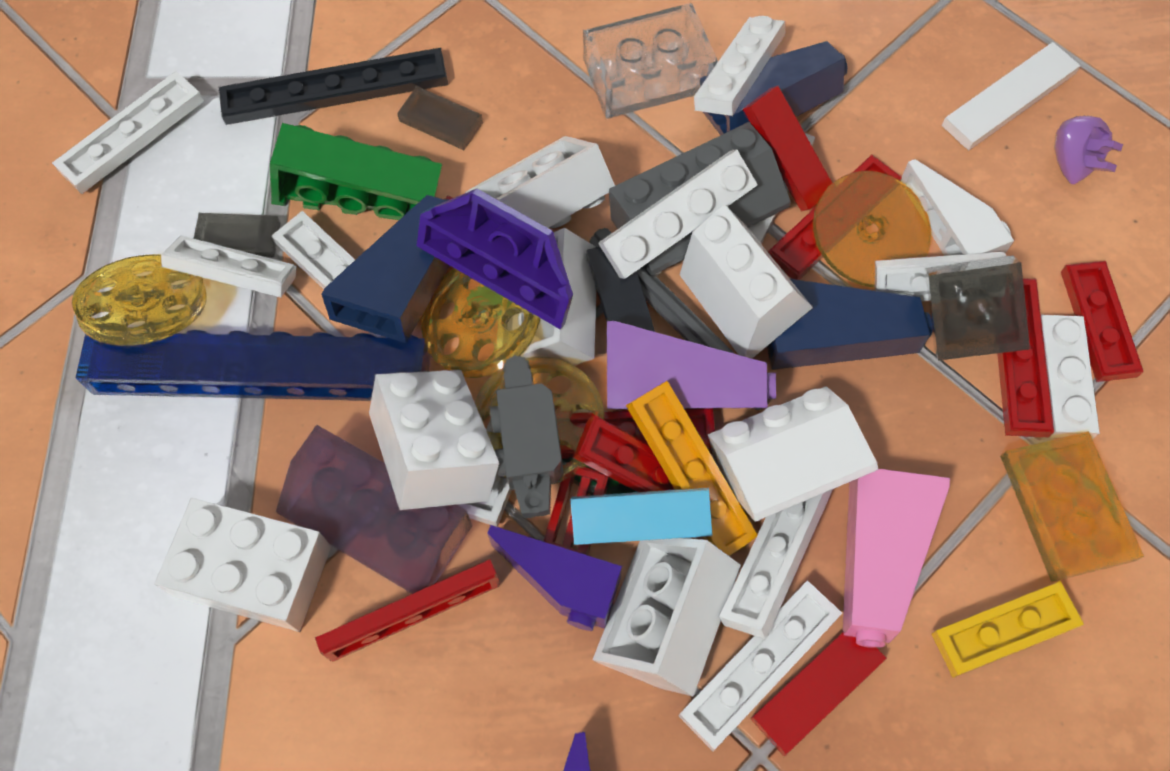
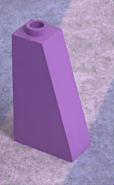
[607,321,776,409]

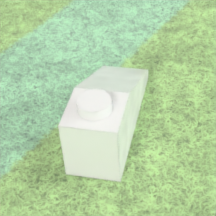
[899,159,1014,256]

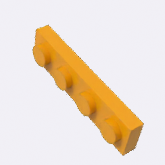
[626,381,758,556]

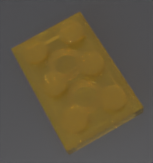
[1001,431,1144,582]

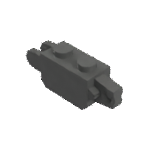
[490,354,564,518]

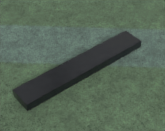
[219,47,448,125]

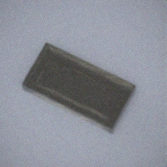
[397,86,483,150]
[193,213,281,257]

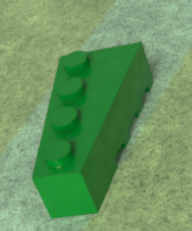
[270,123,442,220]

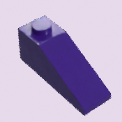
[487,525,622,631]

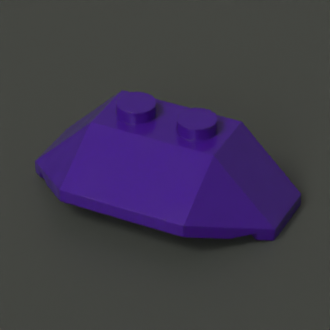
[416,189,573,330]

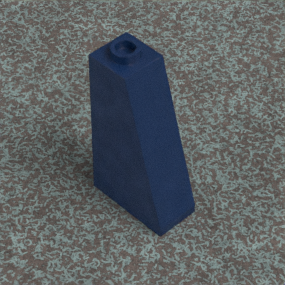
[700,41,848,135]
[321,195,450,343]
[767,279,932,370]

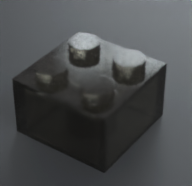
[925,255,1030,361]

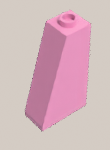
[843,469,950,648]

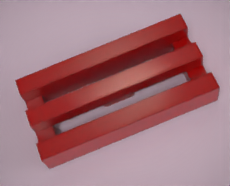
[543,463,610,555]

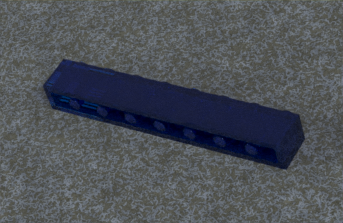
[75,328,430,401]

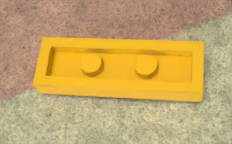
[931,581,1084,678]

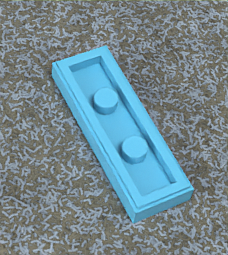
[570,488,712,545]

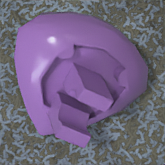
[1054,116,1123,184]

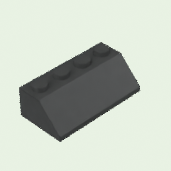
[609,122,791,276]

